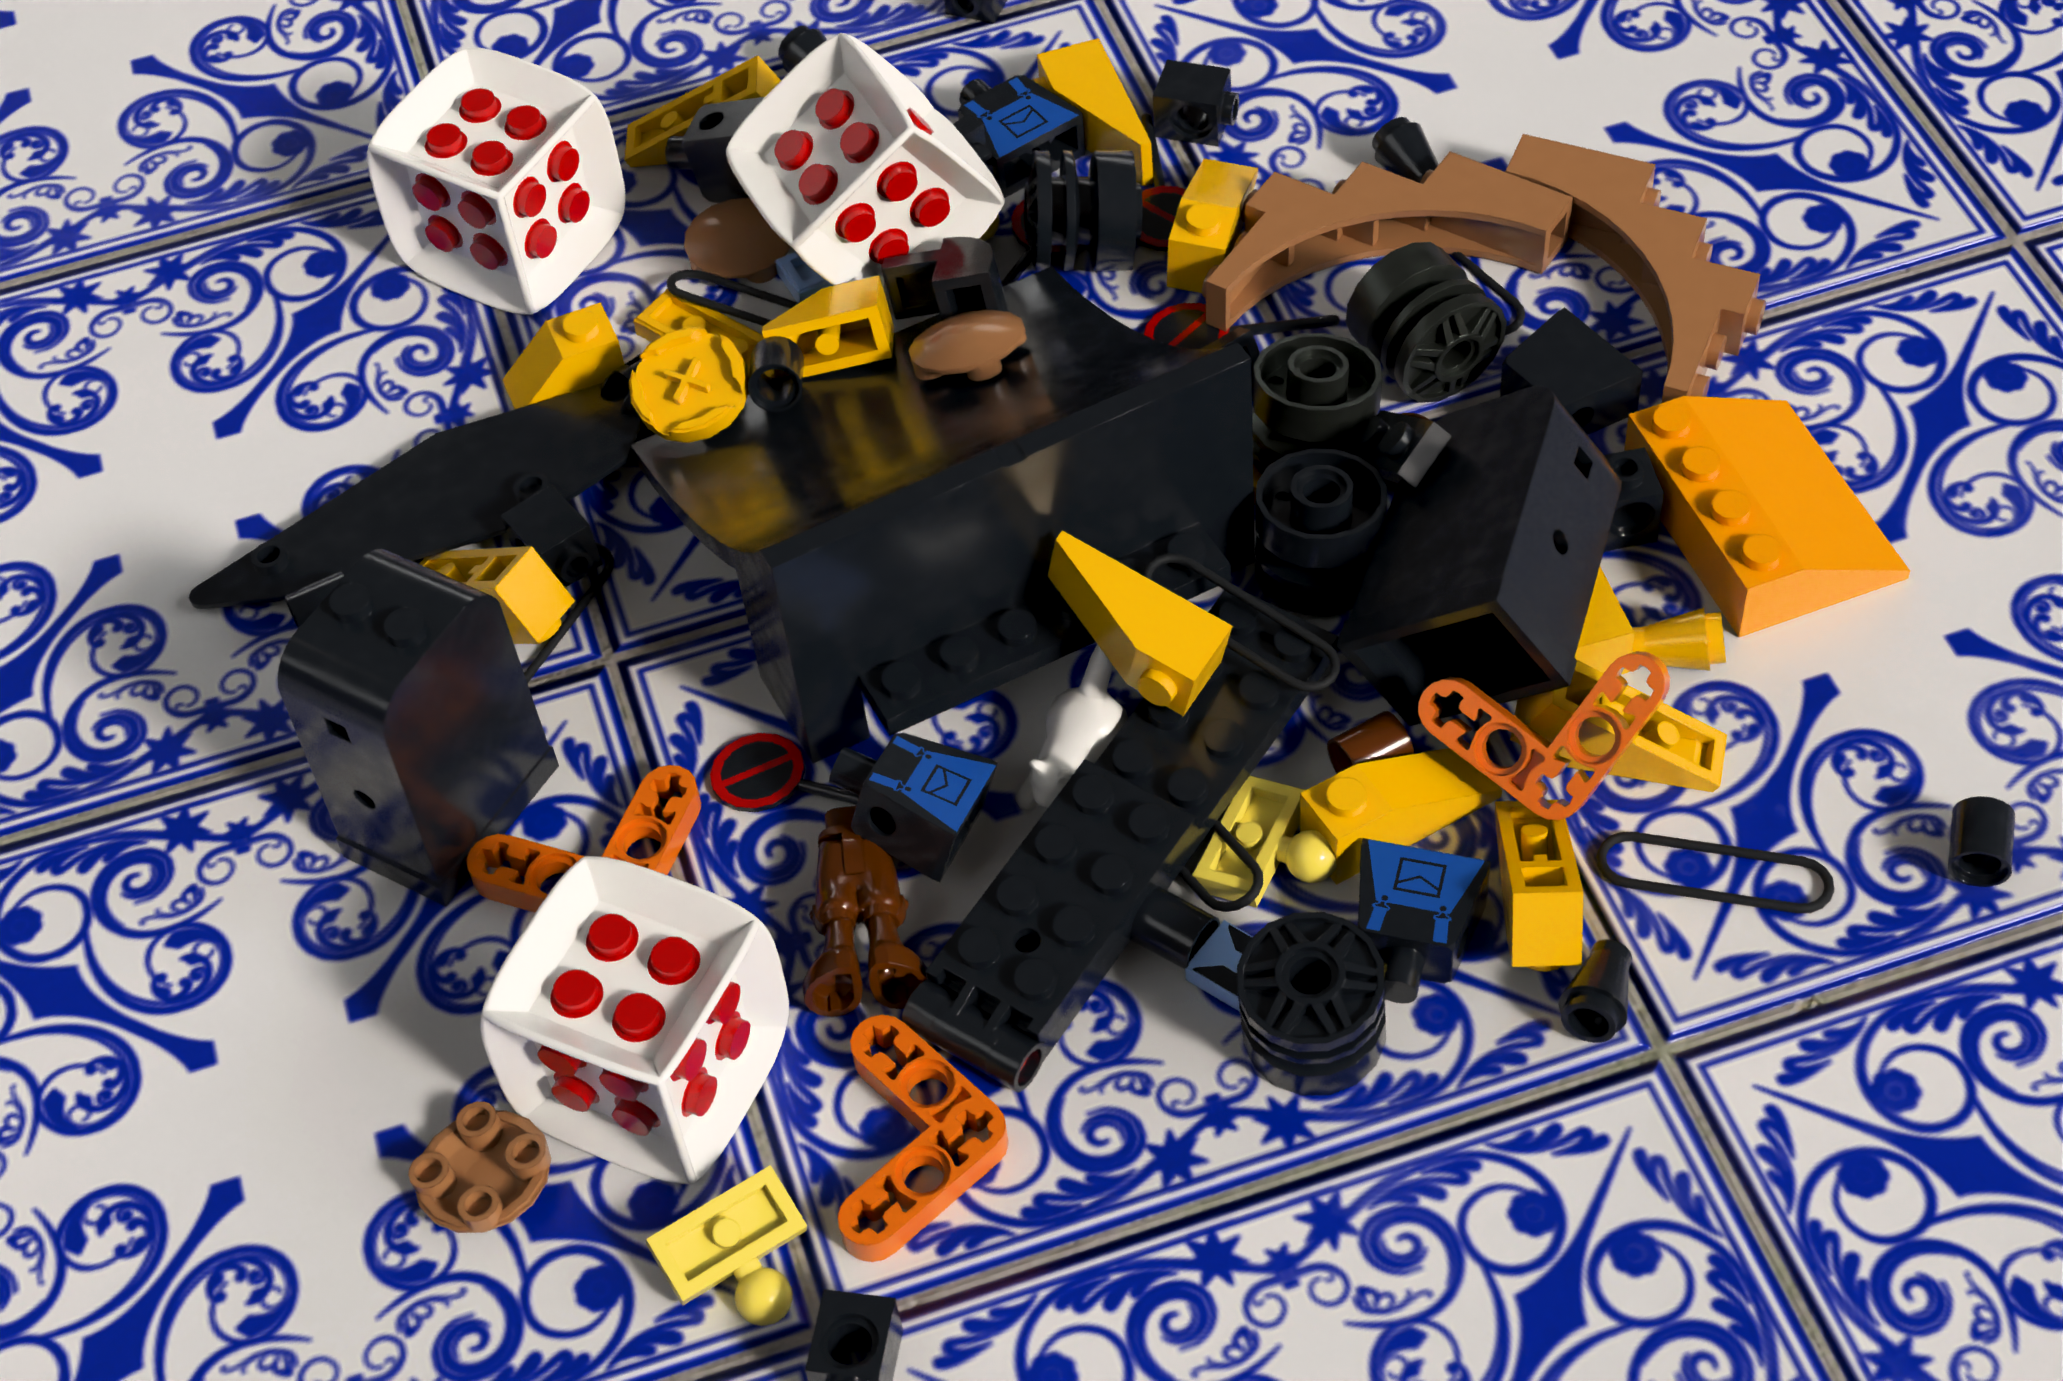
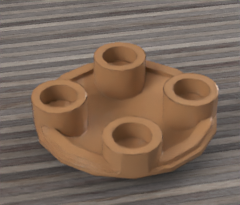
[684,198,791,283]
[909,310,1027,381]
[408,1102,551,1233]

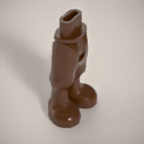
[803,805,928,1017]

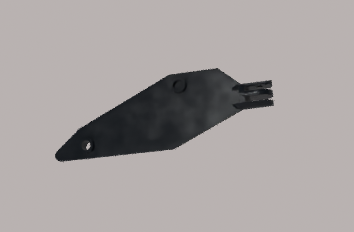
[189,353,643,609]

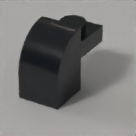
[881,237,1007,321]

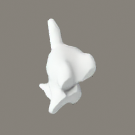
[1015,644,1128,810]

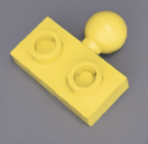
[1192,776,1337,908]
[646,1165,807,1326]

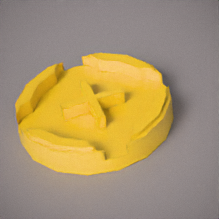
[629,327,749,443]

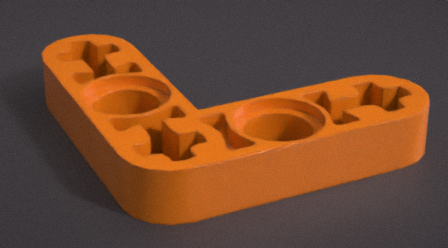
[1418,651,1670,820]
[466,765,702,912]
[838,1014,1009,1262]

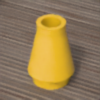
[1632,607,1726,671]

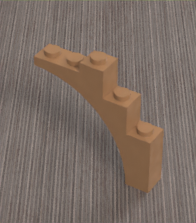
[1505,134,1766,403]
[1202,151,1573,332]

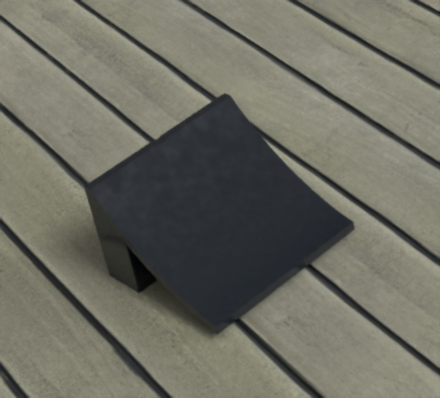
[631,266,1255,764]

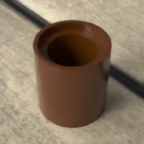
[1327,711,1414,774]

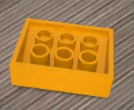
[1624,396,1910,637]

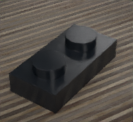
[1350,410,1451,488]

